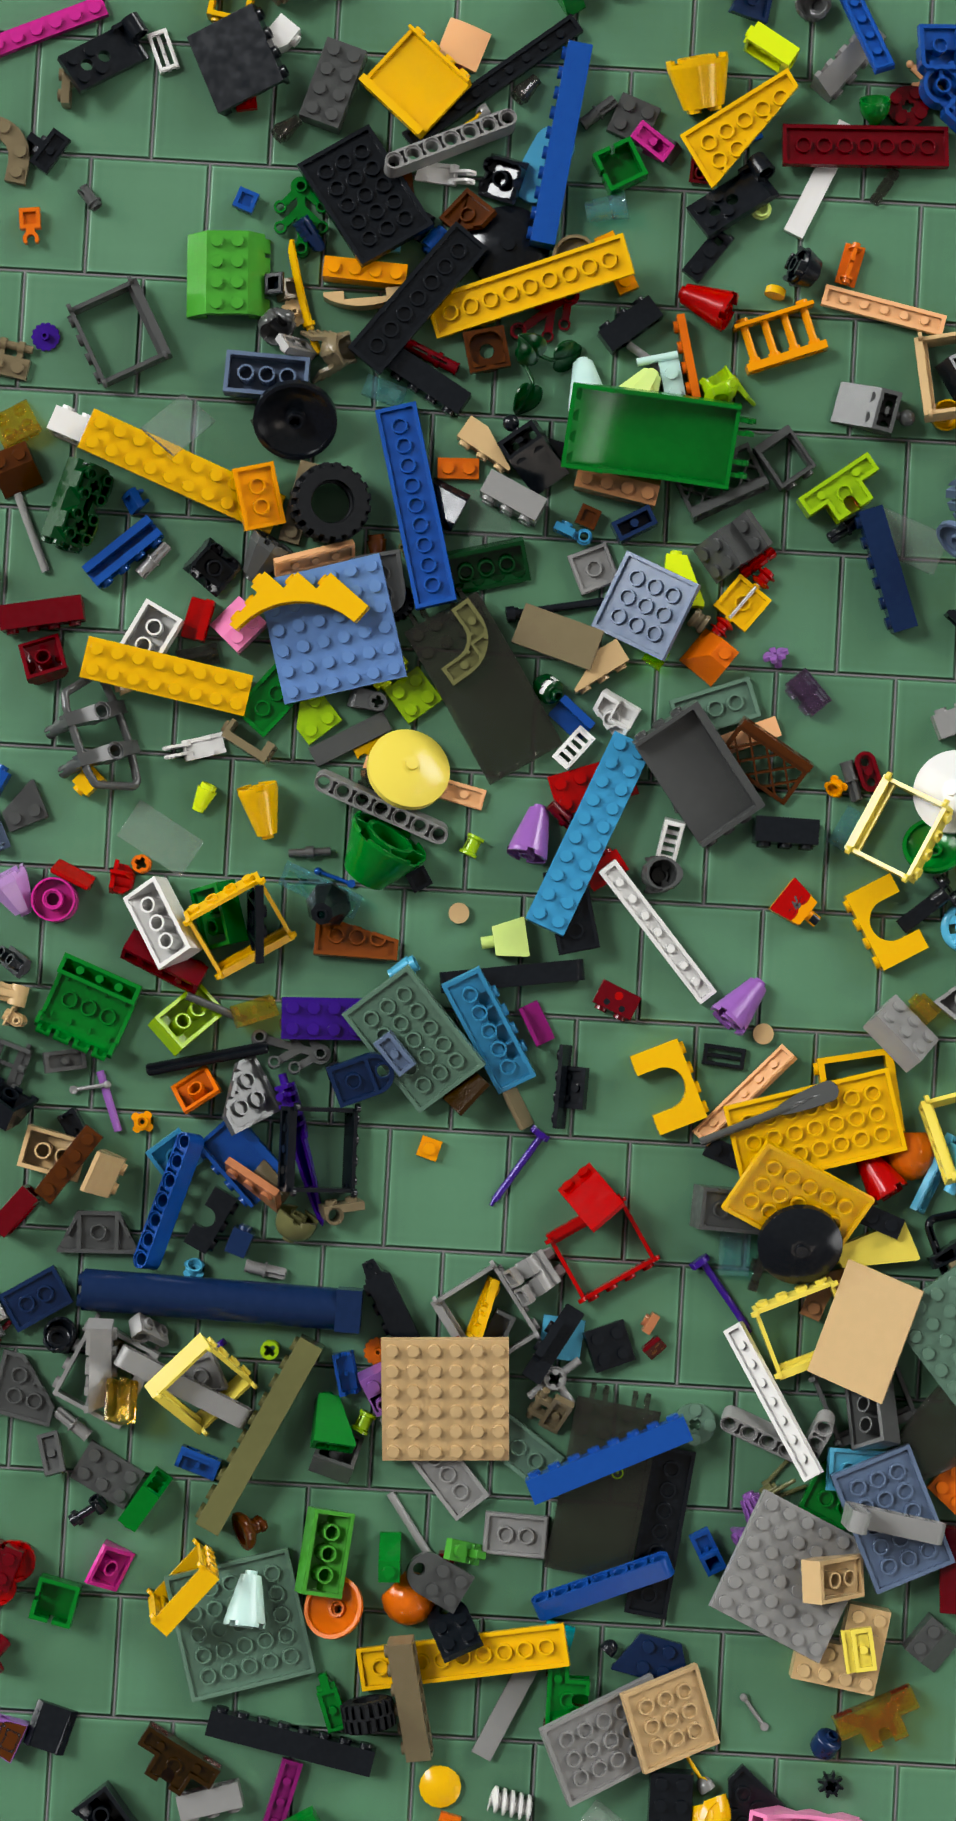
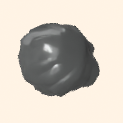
[258,307,296,347]

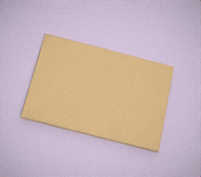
[807,1259,924,1404]

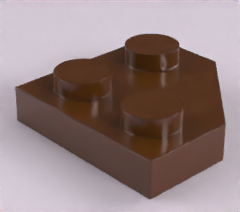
[439,188,497,231]

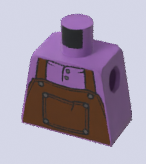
[0,1713,30,1763]

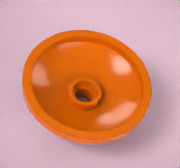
[304,1577,363,1640]

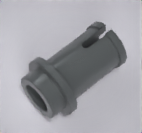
[77,184,102,212]

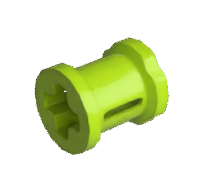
[459,832,484,859]
[260,1340,280,1360]
[351,1408,377,1436]

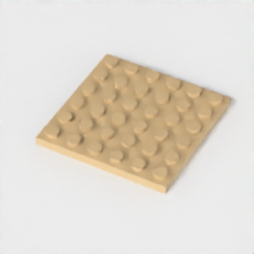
[381,1337,509,1461]

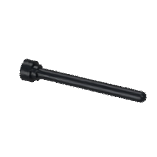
[505,598,604,623]

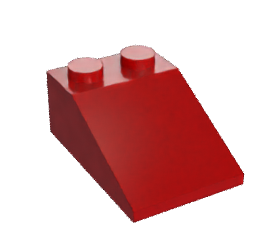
[558,1162,626,1233]

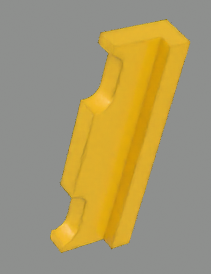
[353,734,385,759]

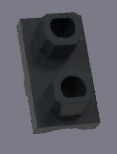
[0,945,31,979]

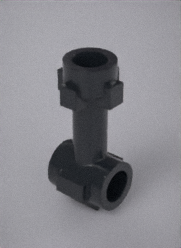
[68,1494,108,1527]

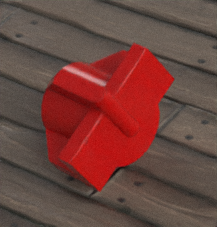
[109,859,136,895]

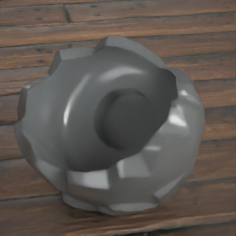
[795,0,832,22]

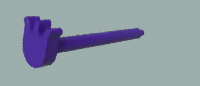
[489,1124,551,1207]
[689,1253,752,1333]

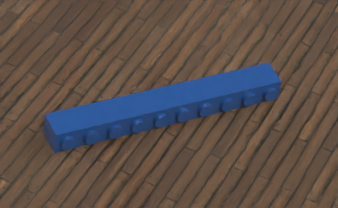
[526,40,593,251]

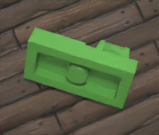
[443,1538,486,1566]

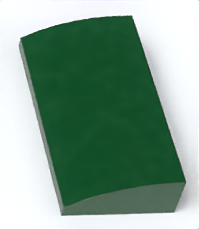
[447,537,531,595]

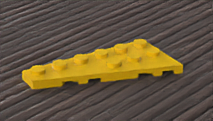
[680,68,799,190]

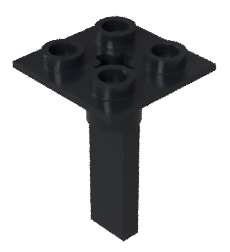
[896,873,956,933]

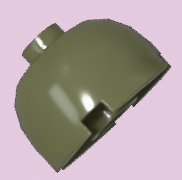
[275,1204,318,1243]

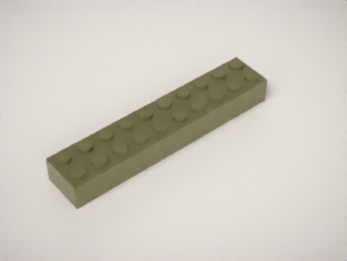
[195,1333,324,1536]

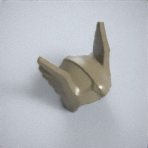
[300,329,357,384]

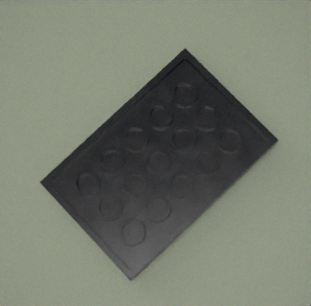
[297,124,434,268]

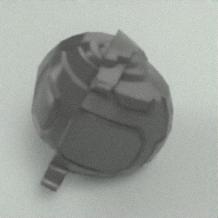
[641,856,683,894]

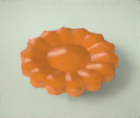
[364,1337,381,1365]

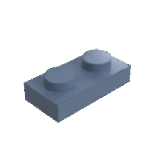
[373,1030,417,1077]

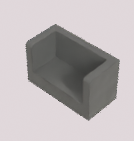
[483,1307,516,1337]

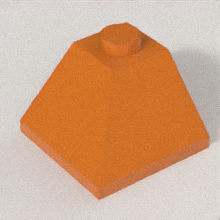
[679,628,739,687]

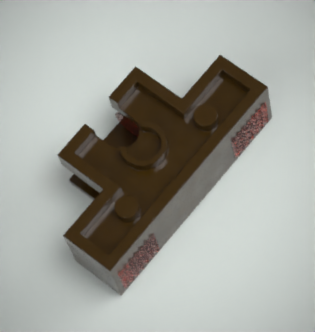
[138,1721,222,1796]

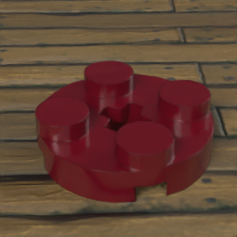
[888,86,929,126]

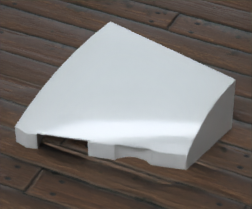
[593,688,642,736]

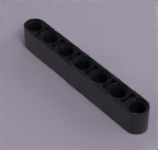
[439,959,585,993]

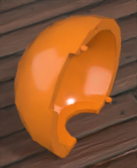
[884,1132,935,1181]
[381,1571,435,1626]

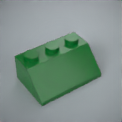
[189,879,249,951]

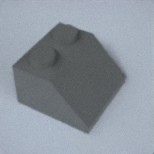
[308,1434,364,1484]
[902,1612,956,1673]

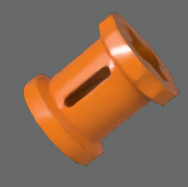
[131,854,152,874]

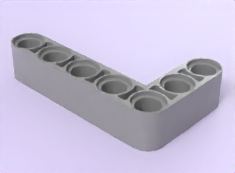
[720,1405,836,1463]
[841,1501,946,1546]

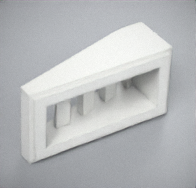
[552,725,596,770]
[655,817,686,862]

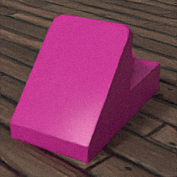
[630,120,675,163]

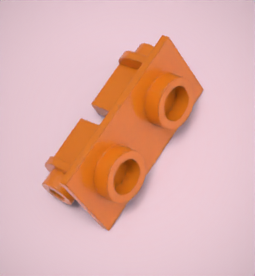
[834,242,866,288]

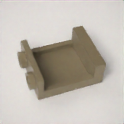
[221,718,278,766]

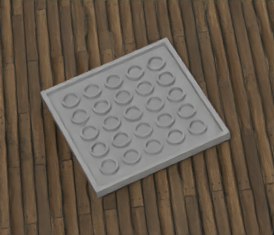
[708,1489,865,1663]

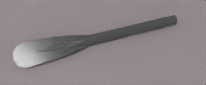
[699,1081,839,1146]

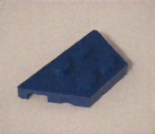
[611,1632,686,1679]

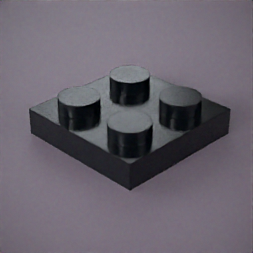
[582,1319,636,1373]

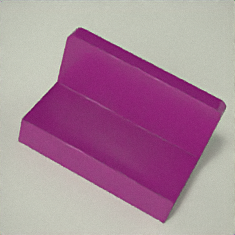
[518,1000,555,1047]

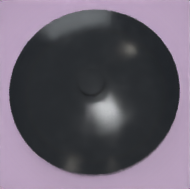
[470,206,550,280]
[253,380,337,460]
[757,1204,843,1284]

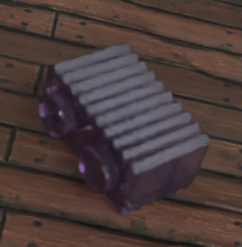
[784,668,832,717]

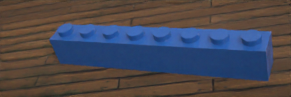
[525,1412,693,1505]

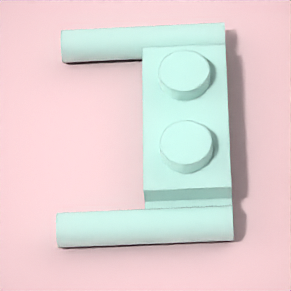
[636,351,686,395]

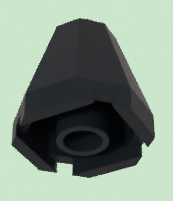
[306,882,351,927]

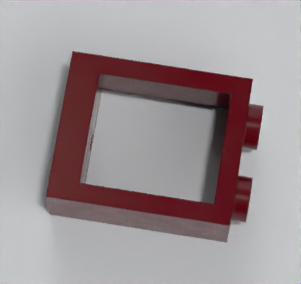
[0,1184,43,1238]

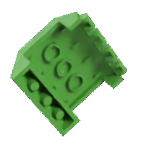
[187,230,271,319]

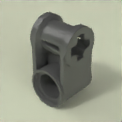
[347,687,389,712]

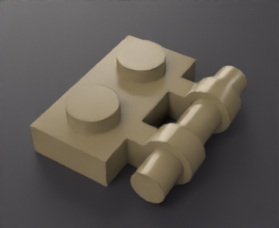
[0,337,34,382]
[526,1387,575,1434]

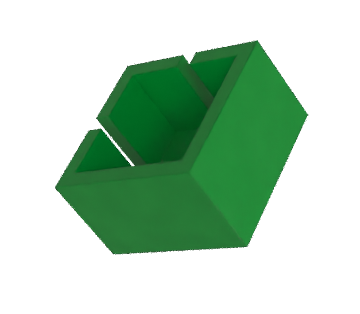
[592,136,648,197]
[28,1573,83,1629]

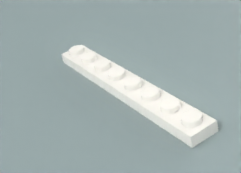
[598,859,717,1005]
[723,1321,824,1482]

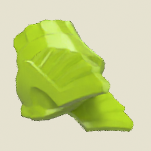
[698,365,756,407]

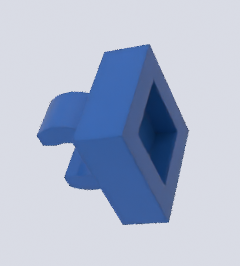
[121,487,150,516]

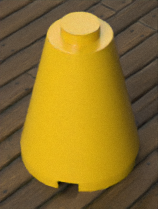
[237,780,278,840]

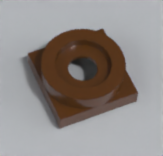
[462,325,511,375]

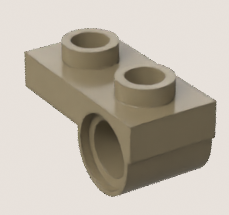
[57,68,75,109]
[318,1196,365,1225]

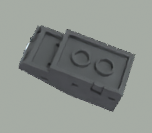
[689,1184,760,1235]

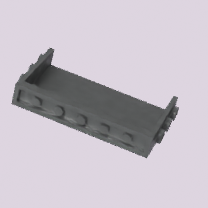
[632,699,766,848]

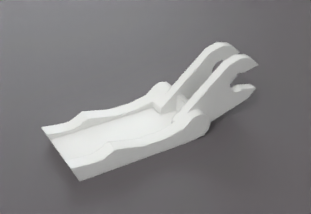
[414,162,477,187]
[162,732,227,762]

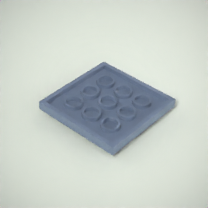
[591,550,701,662]

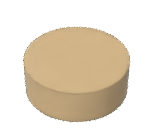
[448,903,469,924]
[752,1023,774,1044]

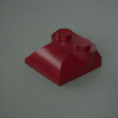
[18,633,69,685]

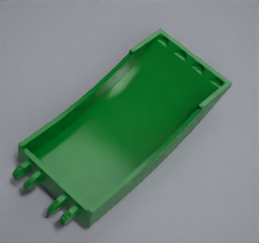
[561,382,757,490]

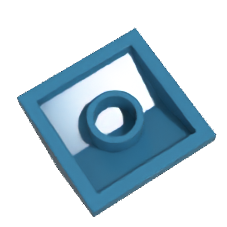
[145,1127,204,1176]

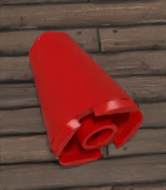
[678,284,739,332]
[856,1156,908,1206]

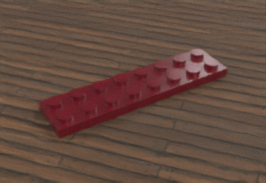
[782,124,949,169]

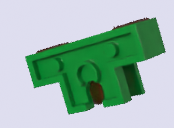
[543,1654,590,1726]

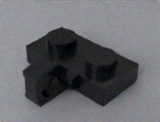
[26,128,71,175]

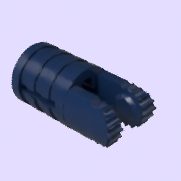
[292,214,326,252]

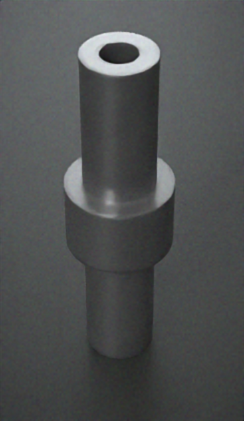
[289,846,331,859]

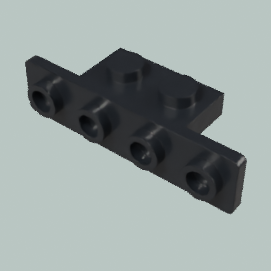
[551,1044,590,1129]
[522,1304,584,1385]

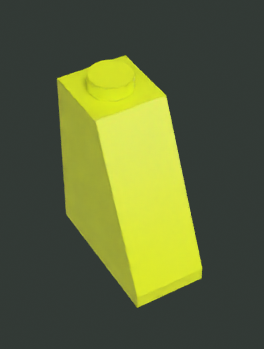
[664,550,705,609]

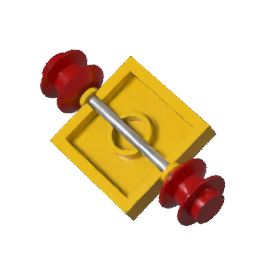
[710,567,775,638]

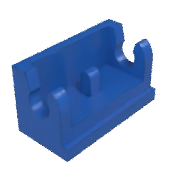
[332,1350,361,1397]
[174,1444,223,1481]

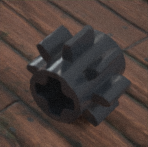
[817,1770,844,1798]

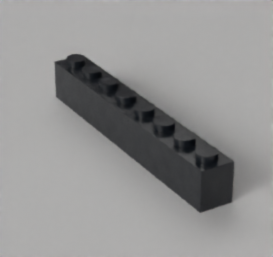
[205,1705,376,1777]

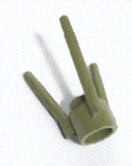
[759,1460,808,1498]

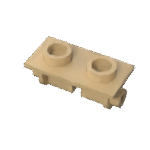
[1,1006,28,1027]

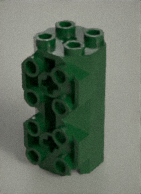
[40,456,114,554]

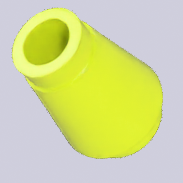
[192,781,217,813]

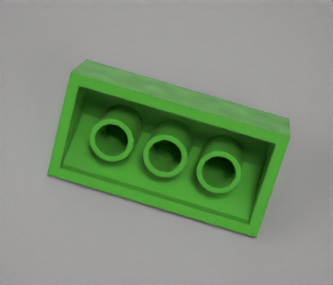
[294,1506,355,1599]

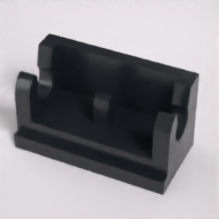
[57,1107,86,1137]

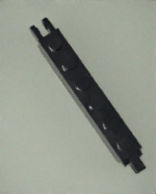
[362,1258,420,1337]

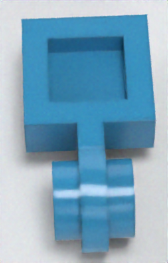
[553,520,592,546]

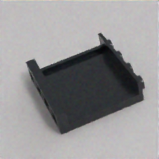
[187,3,290,116]

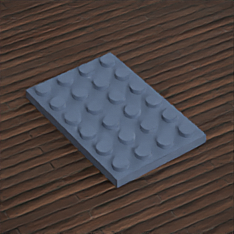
[830,1443,956,1594]

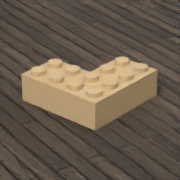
[789,1600,891,1696]

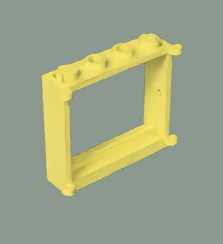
[844,771,954,884]
[918,1092,956,1186]
[750,1276,839,1381]
[144,1333,258,1436]

